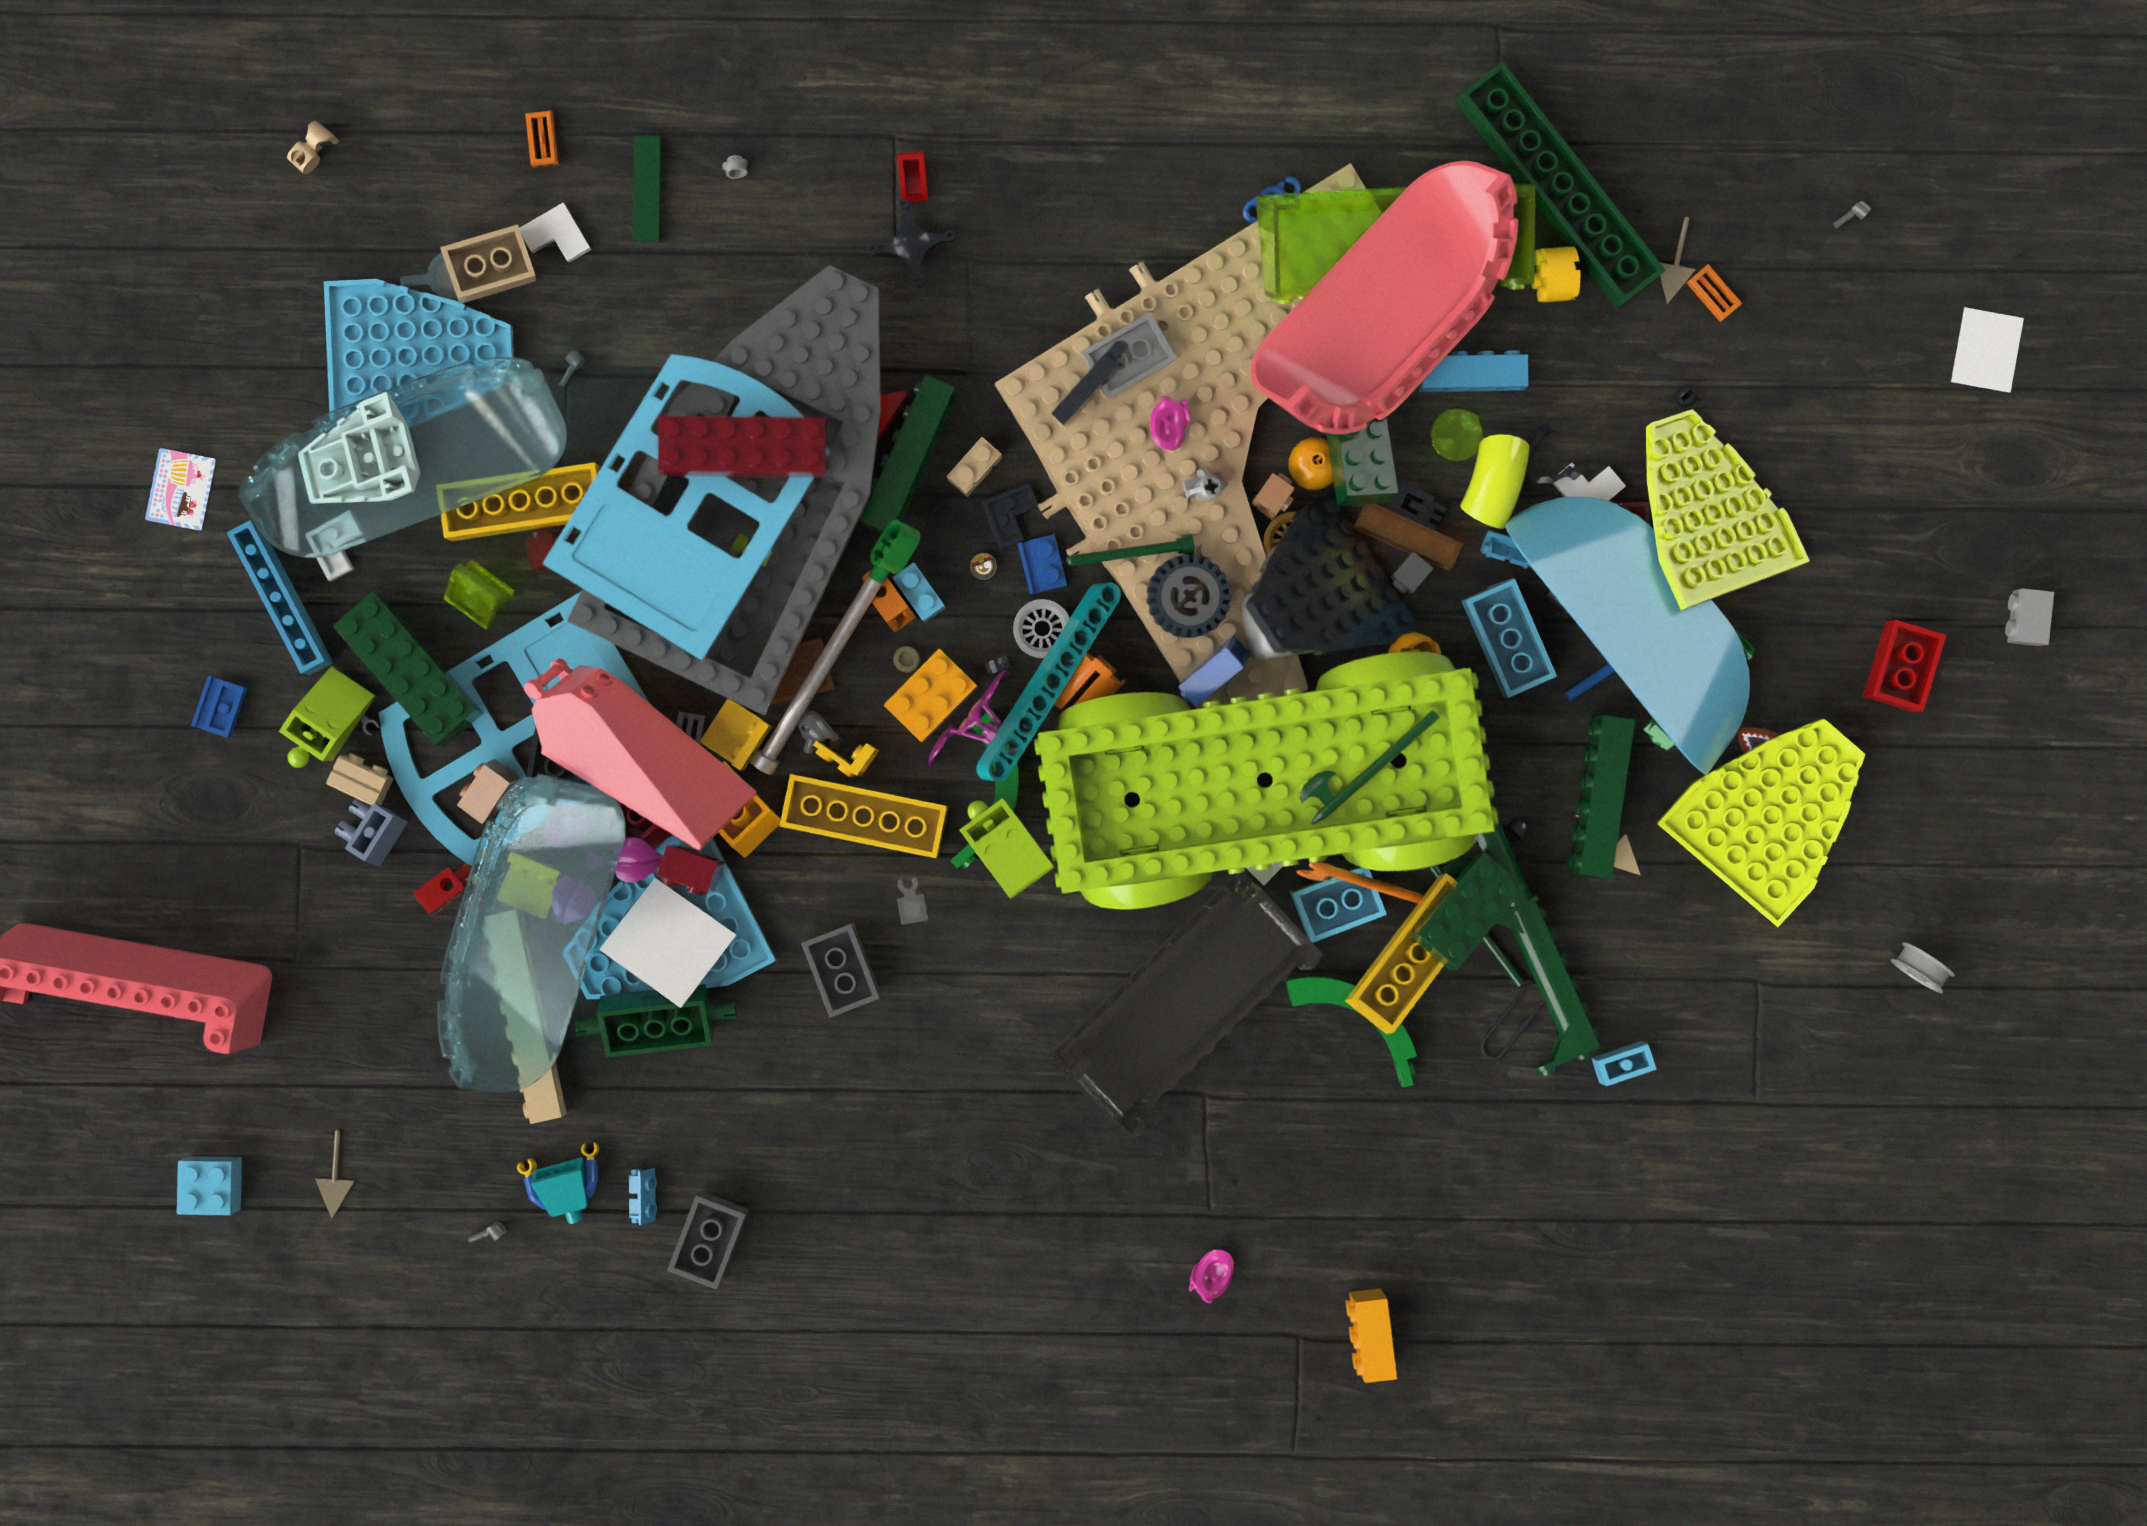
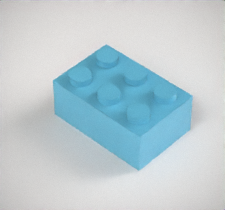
[1290,866,1387,943]

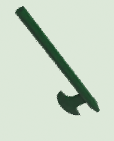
[1300,710,1440,824]
[1427,854,1525,987]

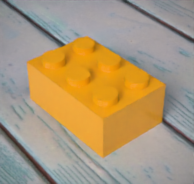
[884,649,978,743]
[1346,1288,1397,1383]

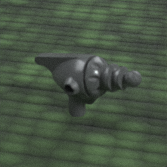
[789,700,839,754]

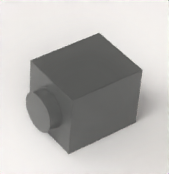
[1390,551,1433,595]

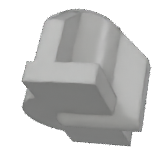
[1182,468,1228,502]

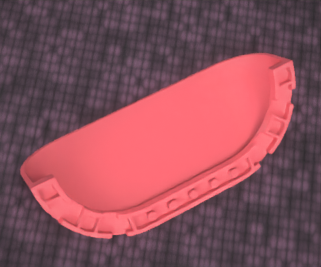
[1250,161,1518,434]

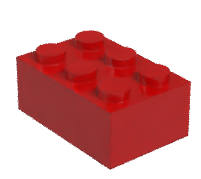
[1863,620,1946,713]

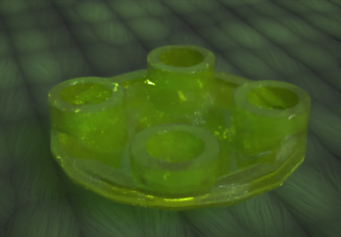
[1431,408,1483,461]

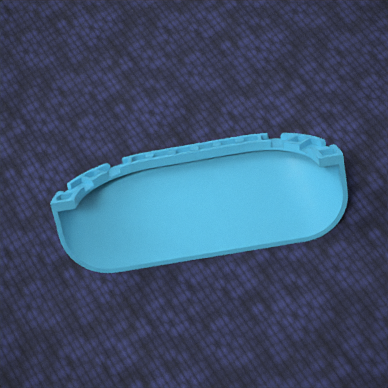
[1505,496,1750,774]

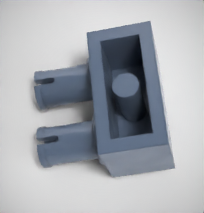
[335,798,408,867]

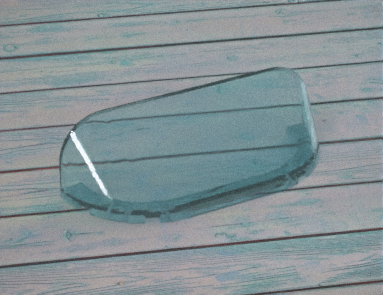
[238,357,567,558]
[437,774,625,1092]

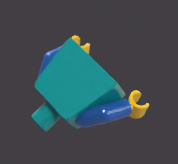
[517,1142,599,1224]

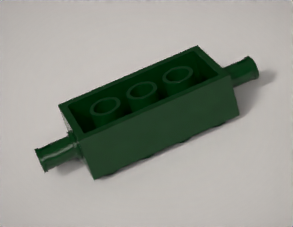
[575,984,737,1058]

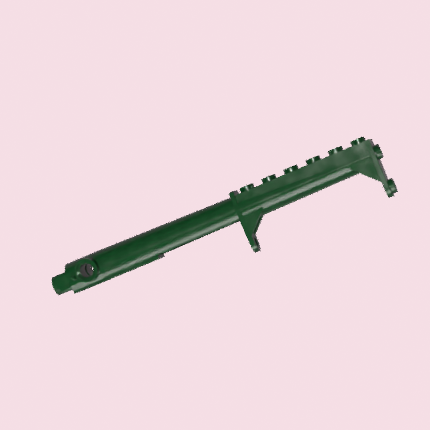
[1475,798,1600,1076]

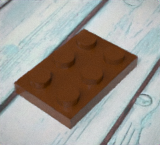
[769,638,835,706]

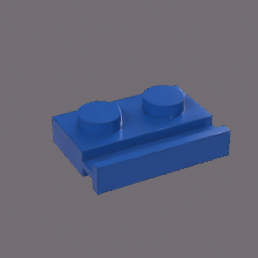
[1018,534,1067,595]
[191,676,248,738]

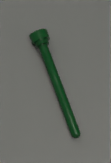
[1066,534,1195,566]

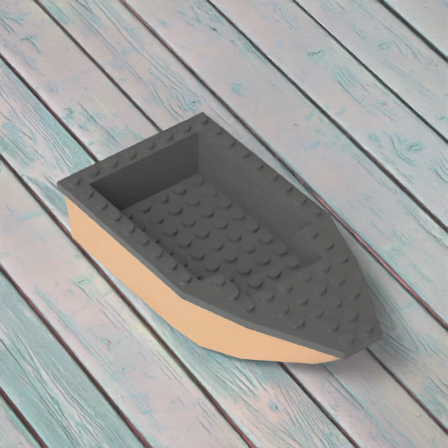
[567,265,881,715]

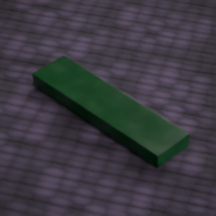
[633,136,662,243]

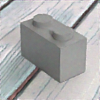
[2005,588,2054,646]

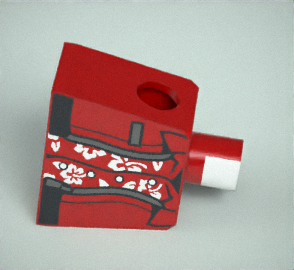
[413,863,476,917]

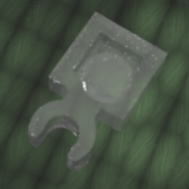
[897,877,929,925]

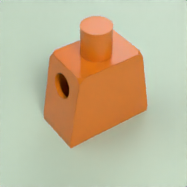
[862,570,916,633]

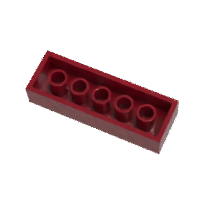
[658,416,827,478]

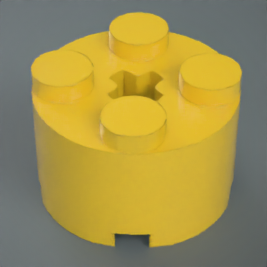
[1531,246,1580,302]

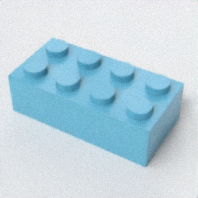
[1461,579,1557,698]

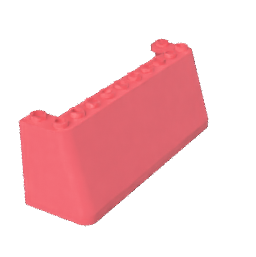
[0,923,272,1054]

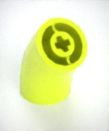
[1460,434,1529,529]

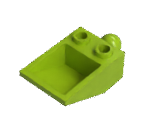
[279,666,376,768]
[960,798,1054,899]

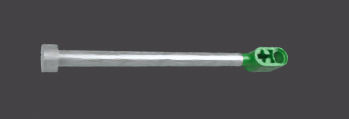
[750,519,920,775]

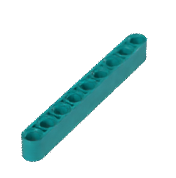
[977,583,1121,781]

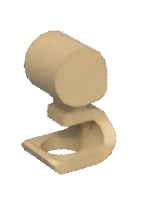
[287,121,339,174]

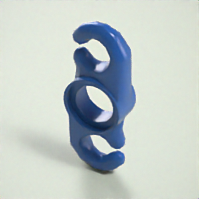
[1242,176,1302,223]

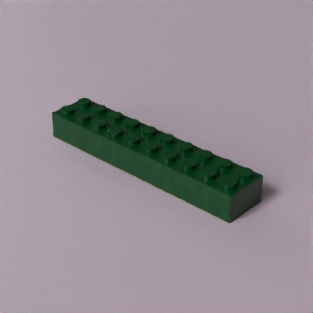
[1456,62,1666,309]

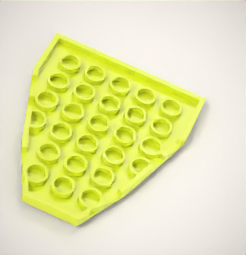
[1646,409,1810,610]
[1656,718,1865,927]

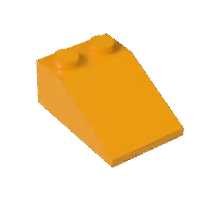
[718,761,781,858]

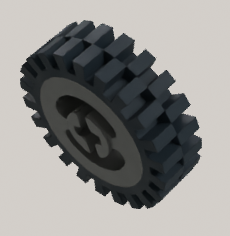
[1146,555,1231,638]

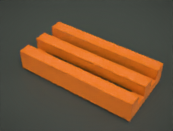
[525,111,559,168]
[1686,264,1743,322]

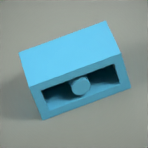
[892,563,946,623]
[1591,1041,1656,1086]

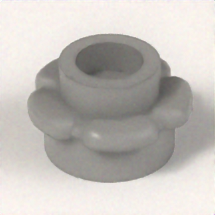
[722,155,749,179]

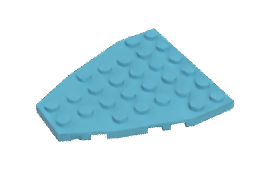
[324,279,515,431]
[563,835,776,999]

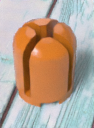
[1054,648,1126,710]

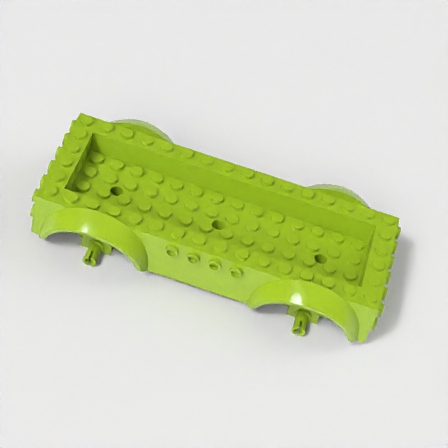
[1034,652,1498,909]

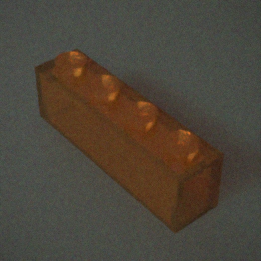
[1354,504,1463,571]

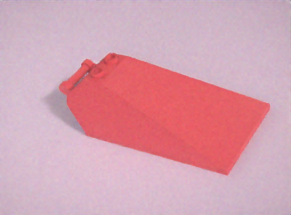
[524,658,757,850]

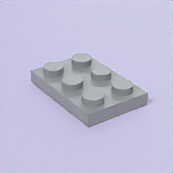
[1080,312,1177,400]

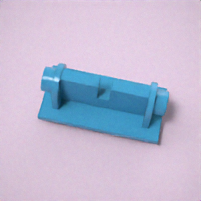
[1480,530,1532,569]
[629,1168,657,1225]

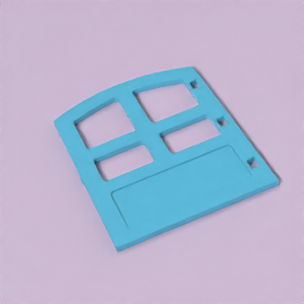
[543,354,831,660]
[379,592,650,866]

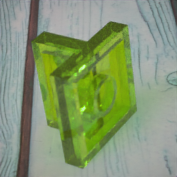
[443,560,514,629]

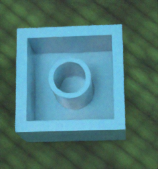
[177,1156,242,1215]

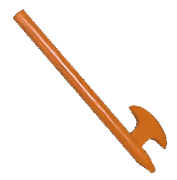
[1297,862,1424,904]

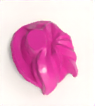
[1150,396,1190,450]
[1189,1250,1234,1303]

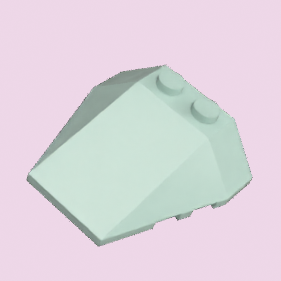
[298,392,421,504]

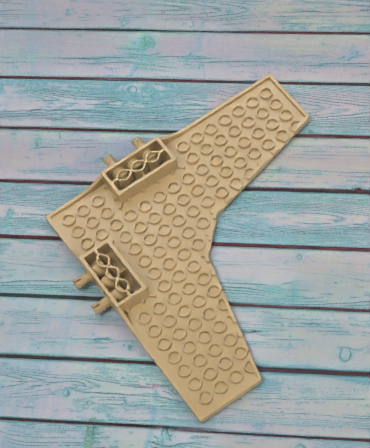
[994,163,1382,709]

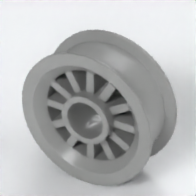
[1013,599,1070,659]
[1891,942,1955,993]

